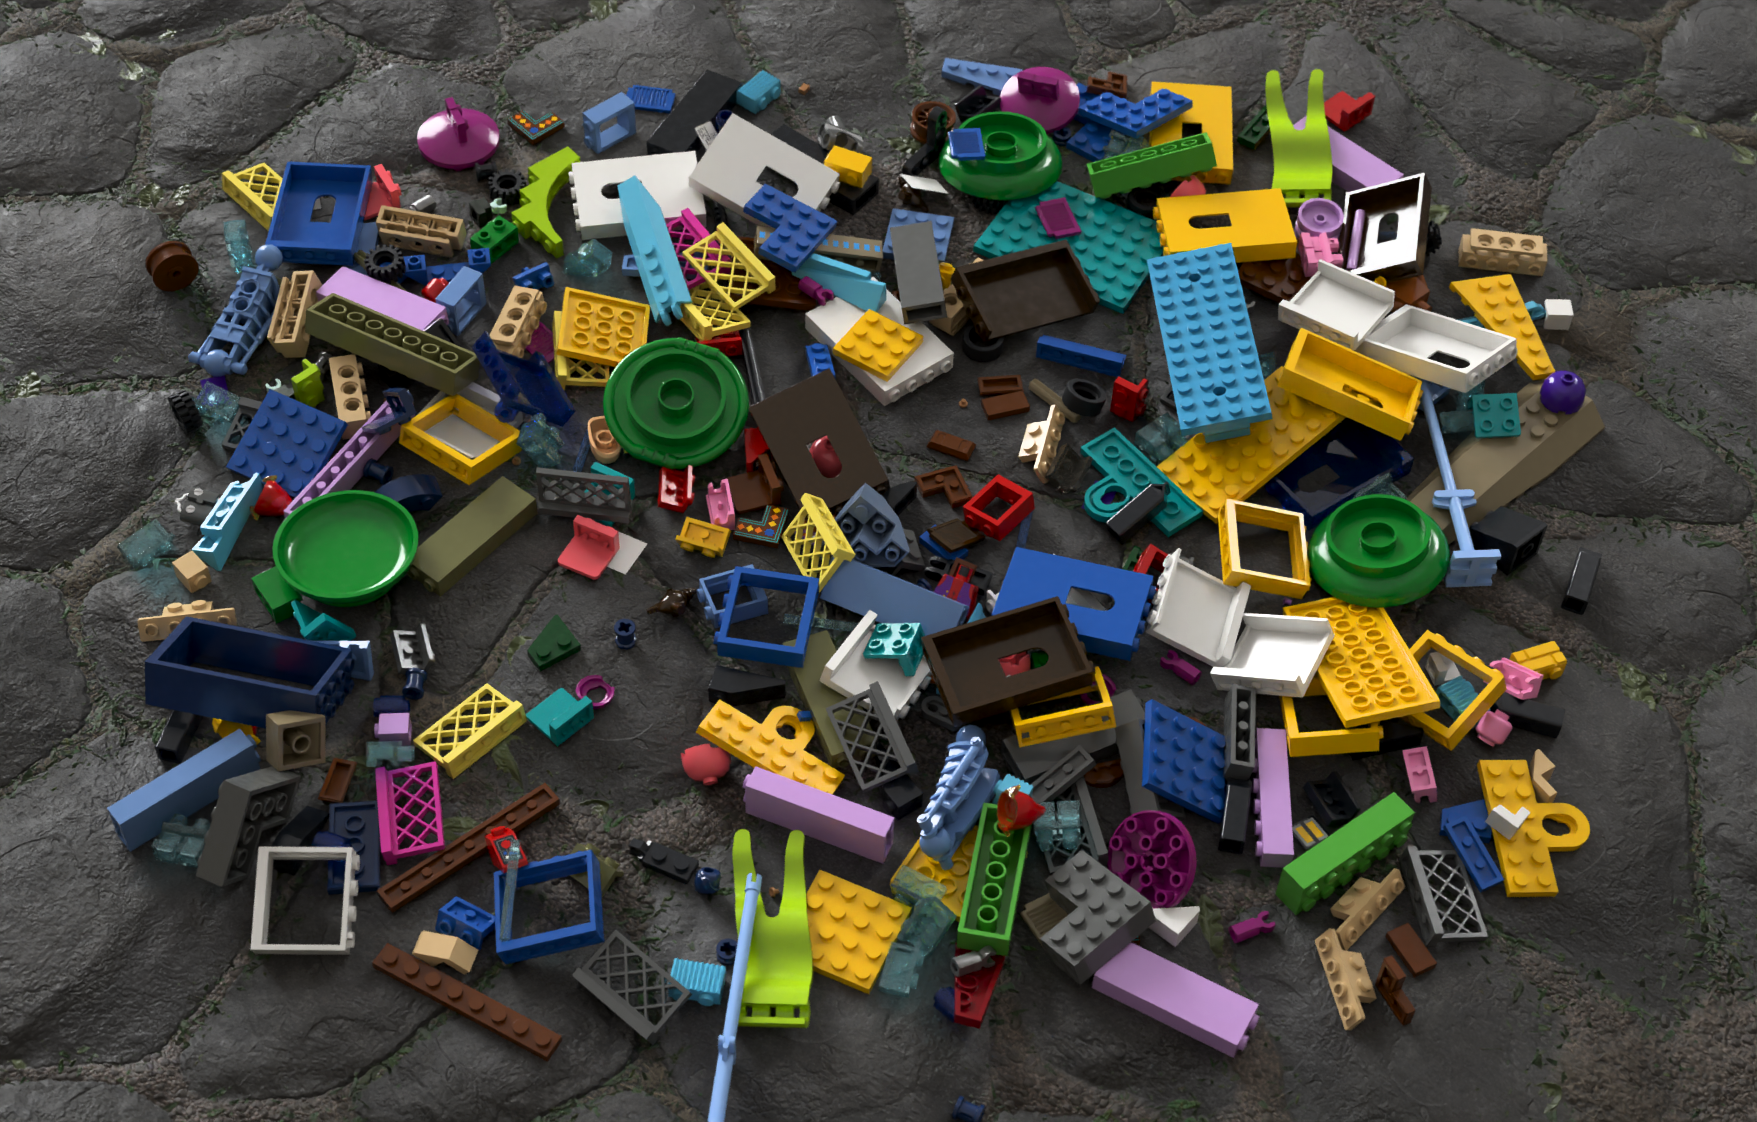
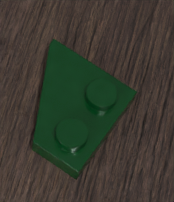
[527,614,581,672]

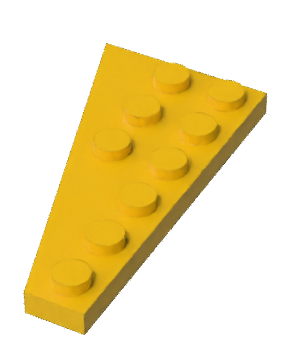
[1449,274,1555,380]

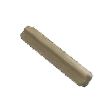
[1029,379,1081,423]

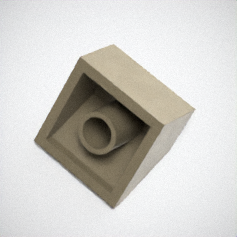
[266,710,325,771]

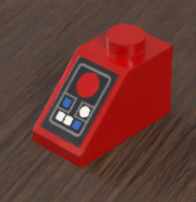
[744,428,773,473]
[484,826,528,873]

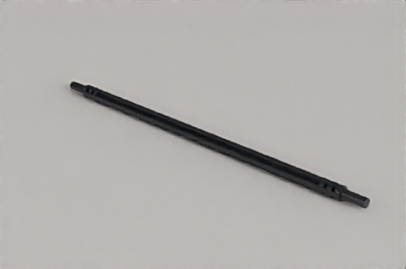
[712,199,765,405]

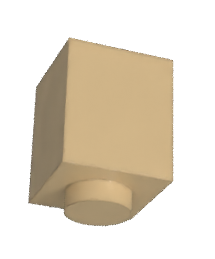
[172,551,212,593]

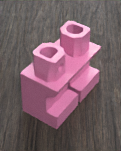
[1297,232,1343,277]

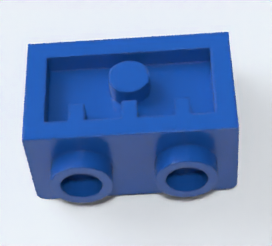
[435,896,496,951]

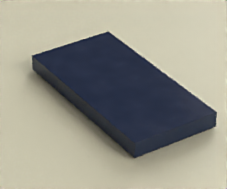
[327,800,381,895]

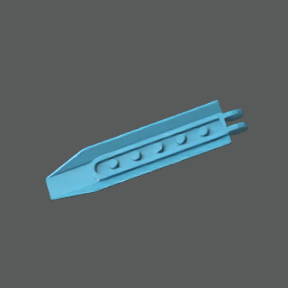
[618,175,692,326]

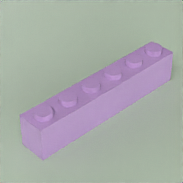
[1252,728,1294,868]

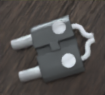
[174,487,220,526]

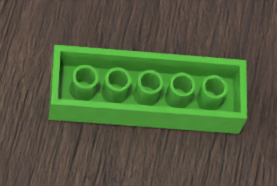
[1087,132,1217,199]
[1276,792,1415,915]
[957,802,1032,956]

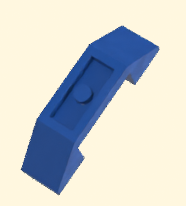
[403,248,491,286]

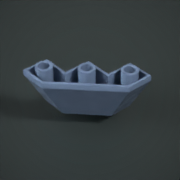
[819,483,910,567]

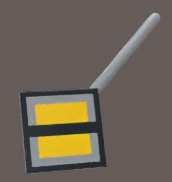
[1292,815,1330,851]

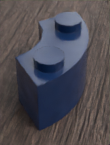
[375,474,443,513]

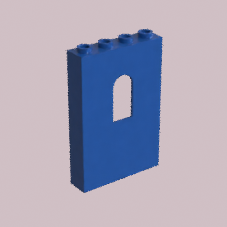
[265,162,373,266]
[991,547,1156,661]

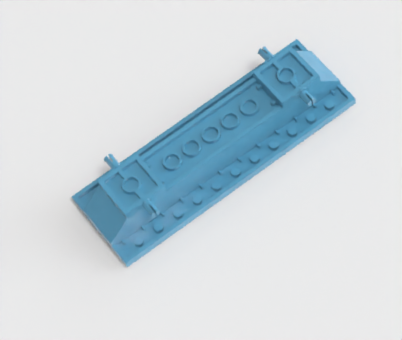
[1147,243,1273,443]

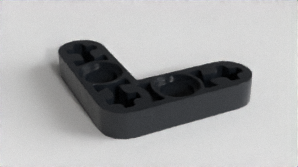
[902,106,947,176]

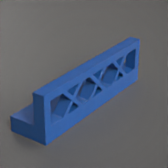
[1036,335,1126,377]

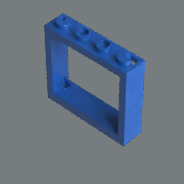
[714,566,819,668]
[494,850,604,965]

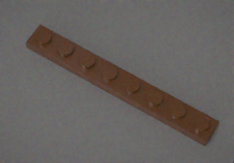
[377,783,560,913]
[372,943,562,1062]

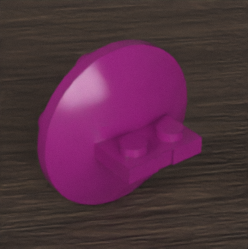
[1000,67,1080,134]
[417,97,500,171]
[1107,810,1197,909]

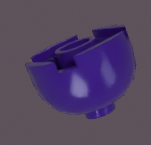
[1540,370,1586,414]

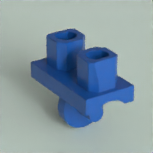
[512,262,554,290]

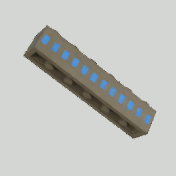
[754,225,883,273]

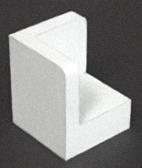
[1543,299,1574,330]
[1425,652,1460,686]
[1485,805,1531,840]

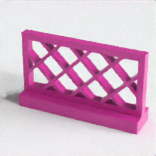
[666,208,731,290]
[375,761,445,866]

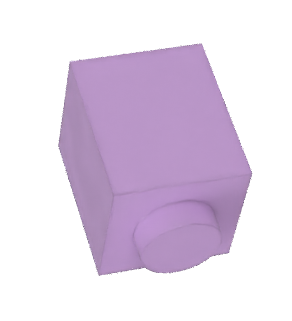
[374,713,412,748]

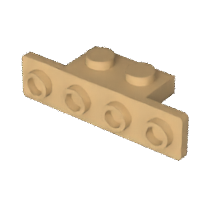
[1018,404,1065,484]
[137,600,238,642]
[1331,868,1405,951]
[1315,928,1377,1030]

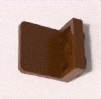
[726,453,784,514]

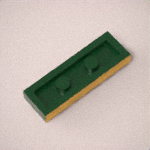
[1237,105,1270,150]

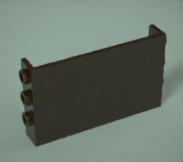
[950,240,1100,343]

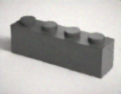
[1223,684,1256,781]

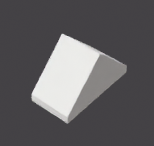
[1148,906,1200,947]

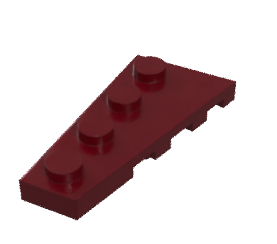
[954,943,1006,1029]

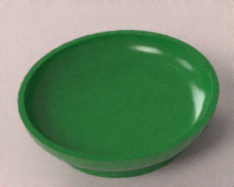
[938,112,1063,200]
[273,490,418,607]
[1307,494,1450,608]

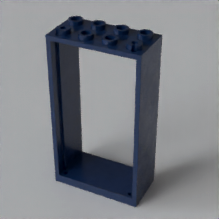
[145,616,355,728]

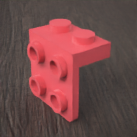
[364,164,402,220]
[558,515,620,580]

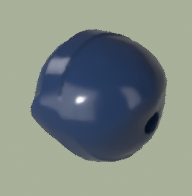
[695,867,721,895]

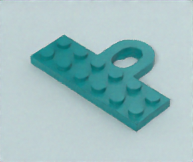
[1080,427,1203,537]

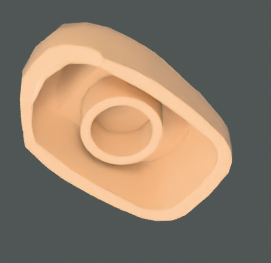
[588,416,622,464]

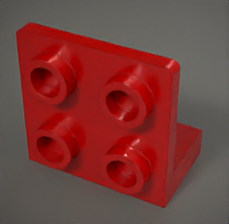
[1324,91,1375,132]

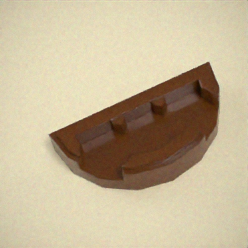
[1083,759,1124,788]

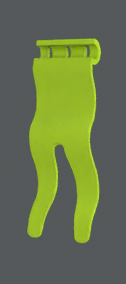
[1265,69,1333,208]
[732,829,813,1028]

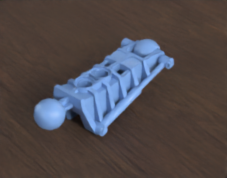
[188,244,283,377]
[917,724,1002,870]

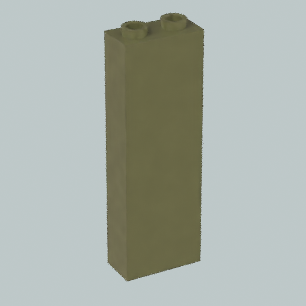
[407,476,538,597]
[782,630,876,768]

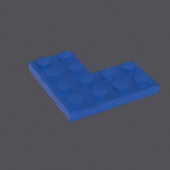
[1066,83,1129,162]
[1078,89,1193,139]
[743,184,837,273]

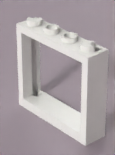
[251,847,360,955]

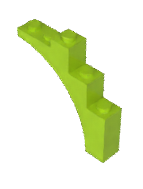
[511,147,581,258]

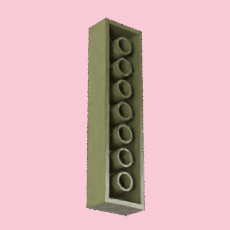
[305,293,480,396]

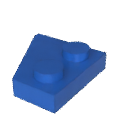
[1439,799,1492,843]

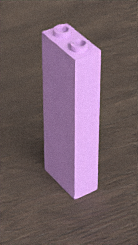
[1293,115,1404,192]
[316,266,449,331]
[743,766,894,864]
[1092,942,1260,1058]

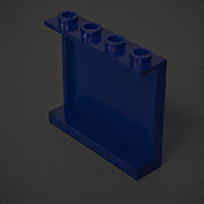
[472,331,576,427]

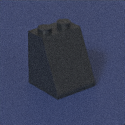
[1469,506,1548,576]

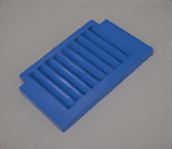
[626,85,676,114]
[948,128,985,161]

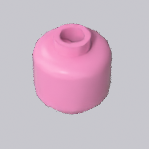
[1476,709,1513,747]

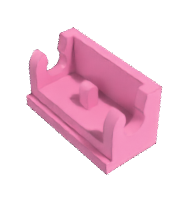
[706,479,735,530]
[1483,657,1543,700]
[1402,746,1437,803]

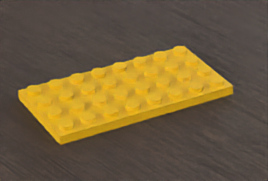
[1157,366,1346,524]
[1283,597,1440,728]

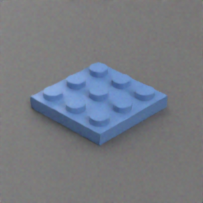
[883,208,954,264]

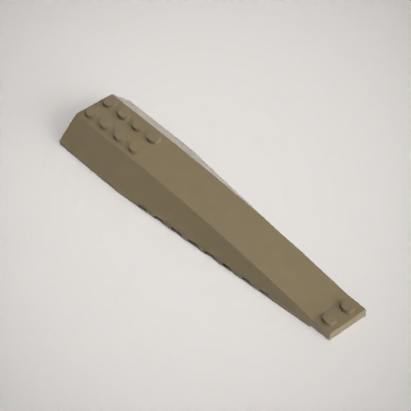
[1405,379,1605,545]

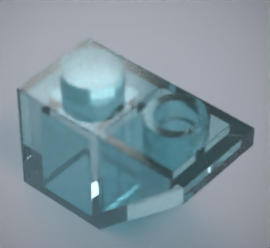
[563,239,613,277]

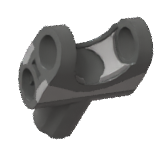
[817,115,864,154]

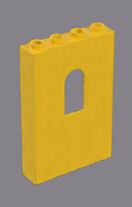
[1149,82,1233,184]
[1153,188,1297,263]
[1277,328,1423,441]

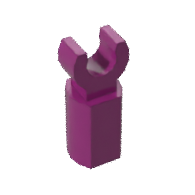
[798,276,834,306]
[1160,650,1202,686]
[1229,911,1276,943]

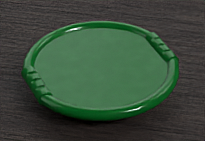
[603,337,749,470]

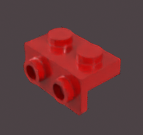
[696,330,742,356]
[1110,376,1149,422]
[658,465,695,513]

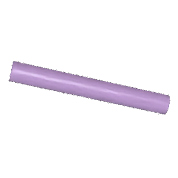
[1346,209,1365,271]

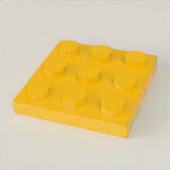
[833,309,924,382]

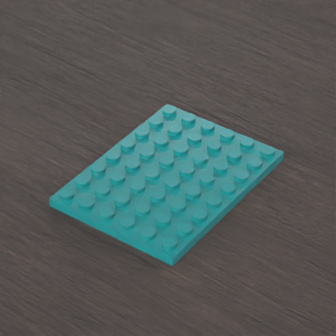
[973,181,1164,314]

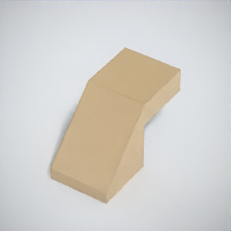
[1529,749,1557,803]
[412,931,478,975]

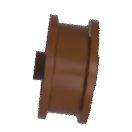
[910,101,956,144]
[145,241,199,291]

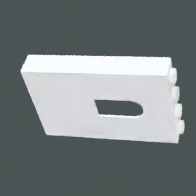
[689,113,841,227]
[569,151,706,240]
[805,277,954,406]
[1355,304,1518,393]

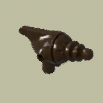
[898,175,929,213]
[646,587,697,617]

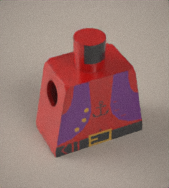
[934,565,979,623]

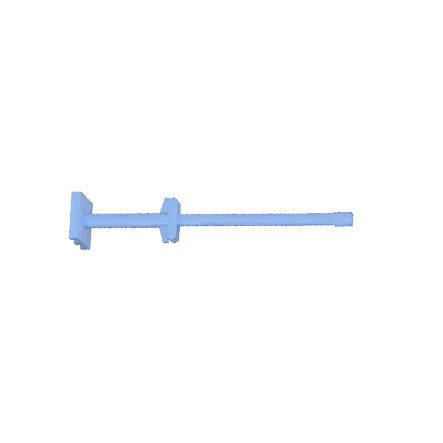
[1413,376,1501,587]
[708,873,762,1122]

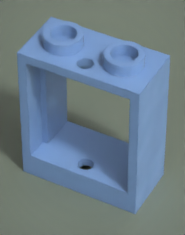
[583,92,636,154]
[435,266,486,336]
[696,564,768,628]

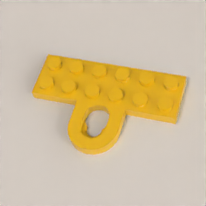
[696,699,845,795]
[1477,760,1590,897]

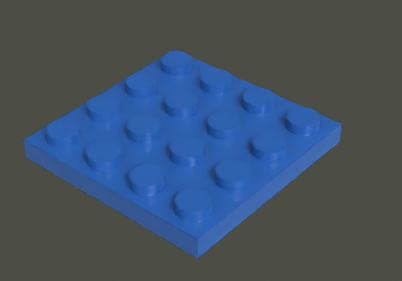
[226,389,348,499]
[1142,699,1226,824]

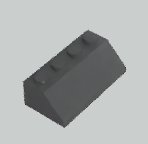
[1115,719,1186,820]

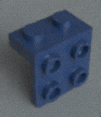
[362,388,417,435]

